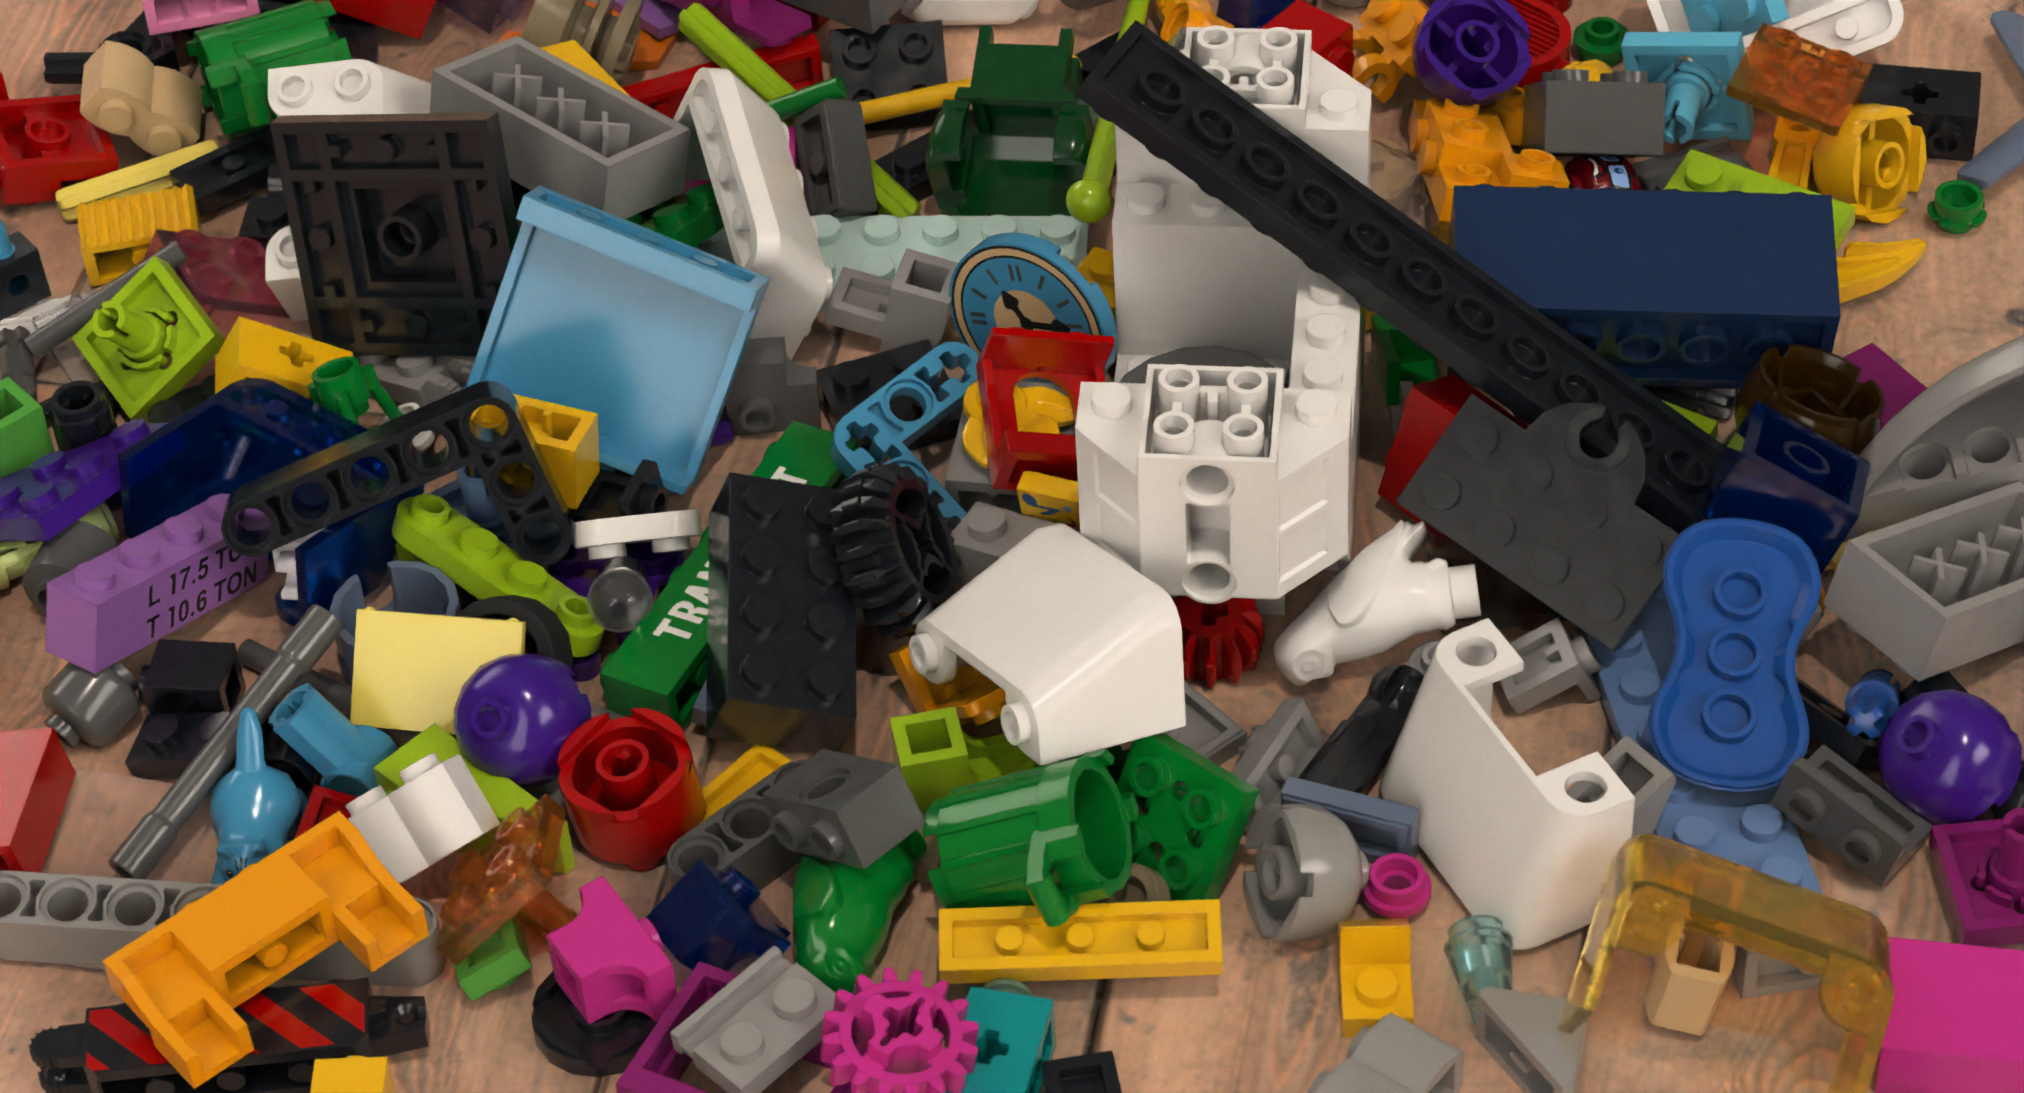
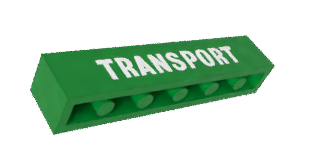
[599,420,860,731]

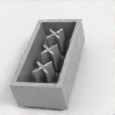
[430,36,691,219]
[1823,481,2024,682]

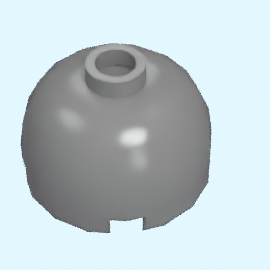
[1244,804,1369,941]

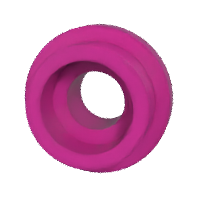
[1362,853,1432,918]

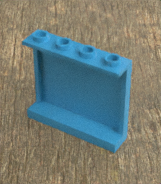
[461,185,771,496]

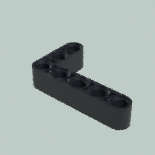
[221,381,572,566]

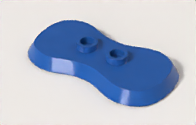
[1648,518,1822,792]

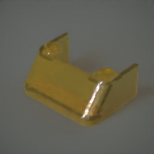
[1558,834,1894,1093]

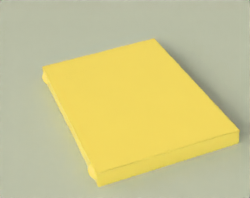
[350,606,526,734]

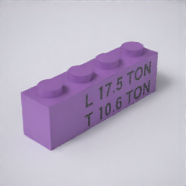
[45,493,270,674]

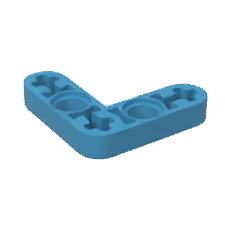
[829,341,979,530]

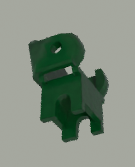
[925,26,1094,216]

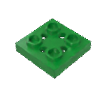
[1117,732,1260,901]

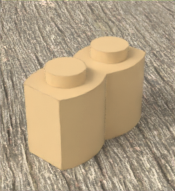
[80,41,203,157]
[1645,864,1741,1036]

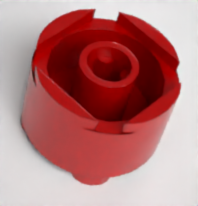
[557,708,707,871]

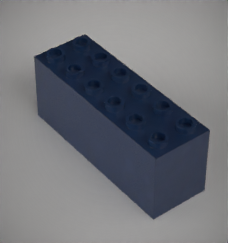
[1447,184,1841,388]

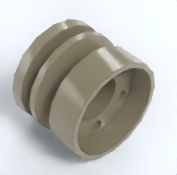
[521,0,644,85]

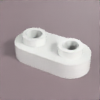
[572,509,702,560]

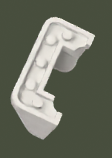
[909,523,1186,766]

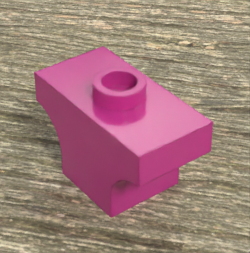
[547,876,677,1024]

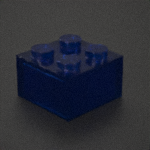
[1703,400,1870,575]

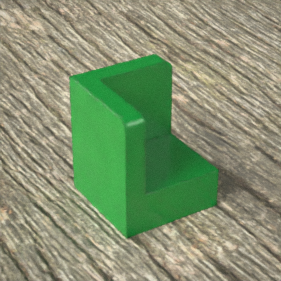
[1371,314,1442,409]

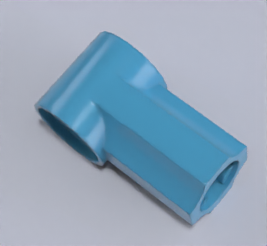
[268,683,398,797]

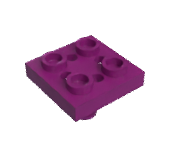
[1929,808,2024,947]

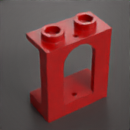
[976,327,1115,490]

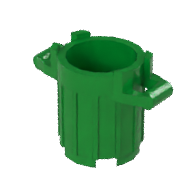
[185,0,352,140]
[923,748,1139,927]

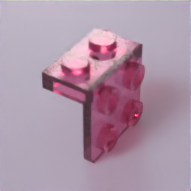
[137,229,290,326]

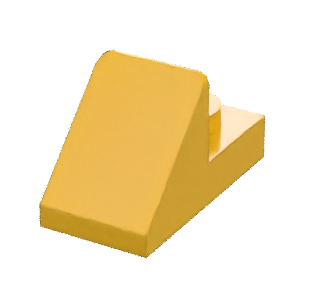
[1337,918,1414,1037]

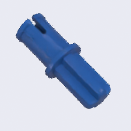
[1845,669,1901,740]

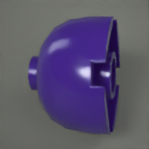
[1411,0,1532,108]
[454,654,592,786]
[1878,689,2022,825]

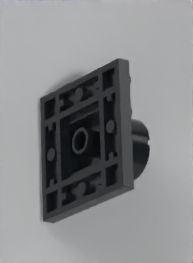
[270,112,519,356]

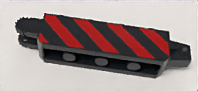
[28,978,430,1093]

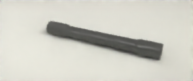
[108,604,343,879]

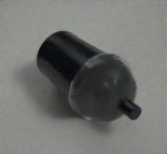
[587,556,653,633]

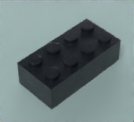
[706,472,857,753]

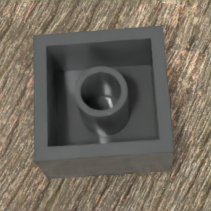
[1523,69,1665,158]

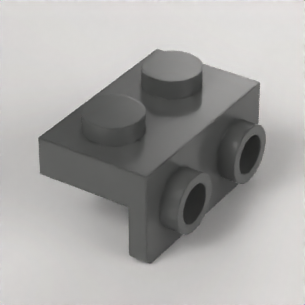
[1770,744,1932,887]

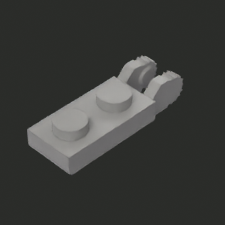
[353,355,476,407]

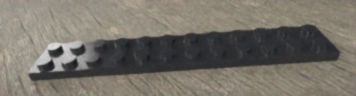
[1075,20,1757,534]

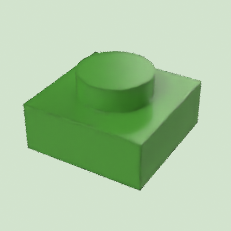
[451,912,532,1002]

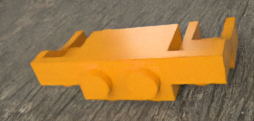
[1407,86,1570,222]
[102,811,429,1089]

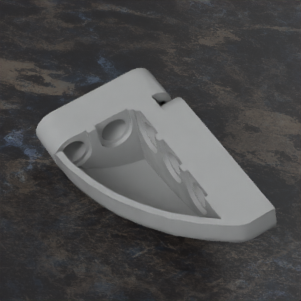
[1837,335,2024,540]

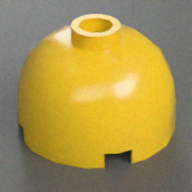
[1812,103,1927,224]

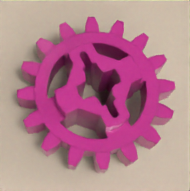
[820,967,979,1093]

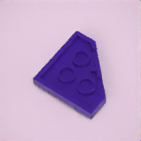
[0,418,184,541]

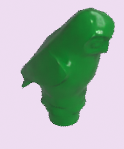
[792,830,927,994]

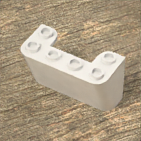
[1380,618,1635,950]

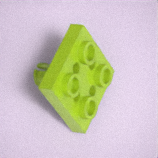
[72,256,226,423]

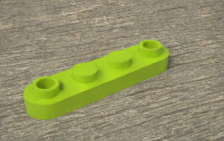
[392,494,606,657]

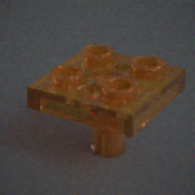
[436,794,578,965]

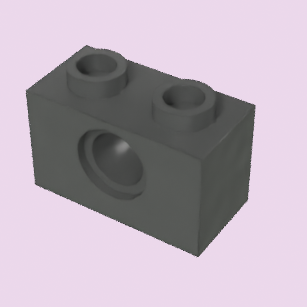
[762,748,926,869]

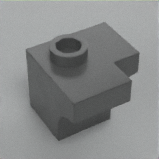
[726,336,822,435]

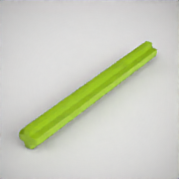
[678,3,922,218]

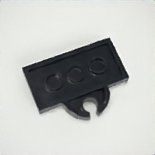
[1396,394,1679,652]

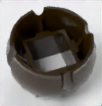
[1735,344,1885,492]

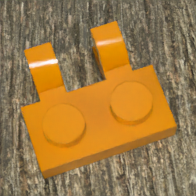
[1353,0,1429,104]

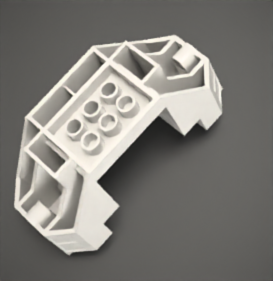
[1075,25,1372,616]

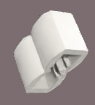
[345,753,501,885]

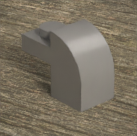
[824,248,958,352]

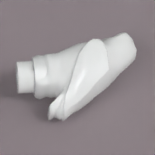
[1273,520,1481,686]

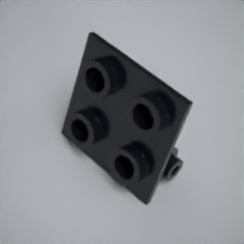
[829,20,948,132]

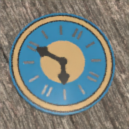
[949,232,1117,384]

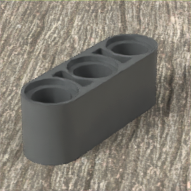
[667,760,806,924]

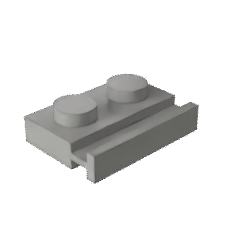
[670,945,835,1093]

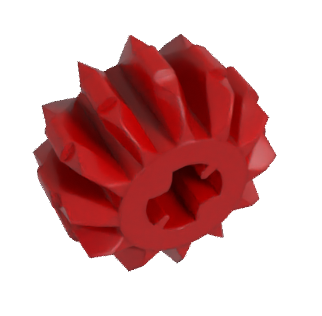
[1171,596,1265,690]

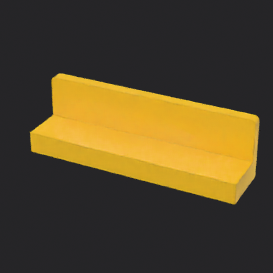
[939,899,1223,984]

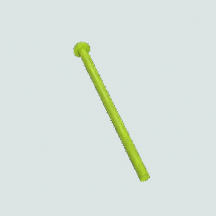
[1066,0,1150,224]

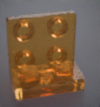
[1726,23,1873,137]

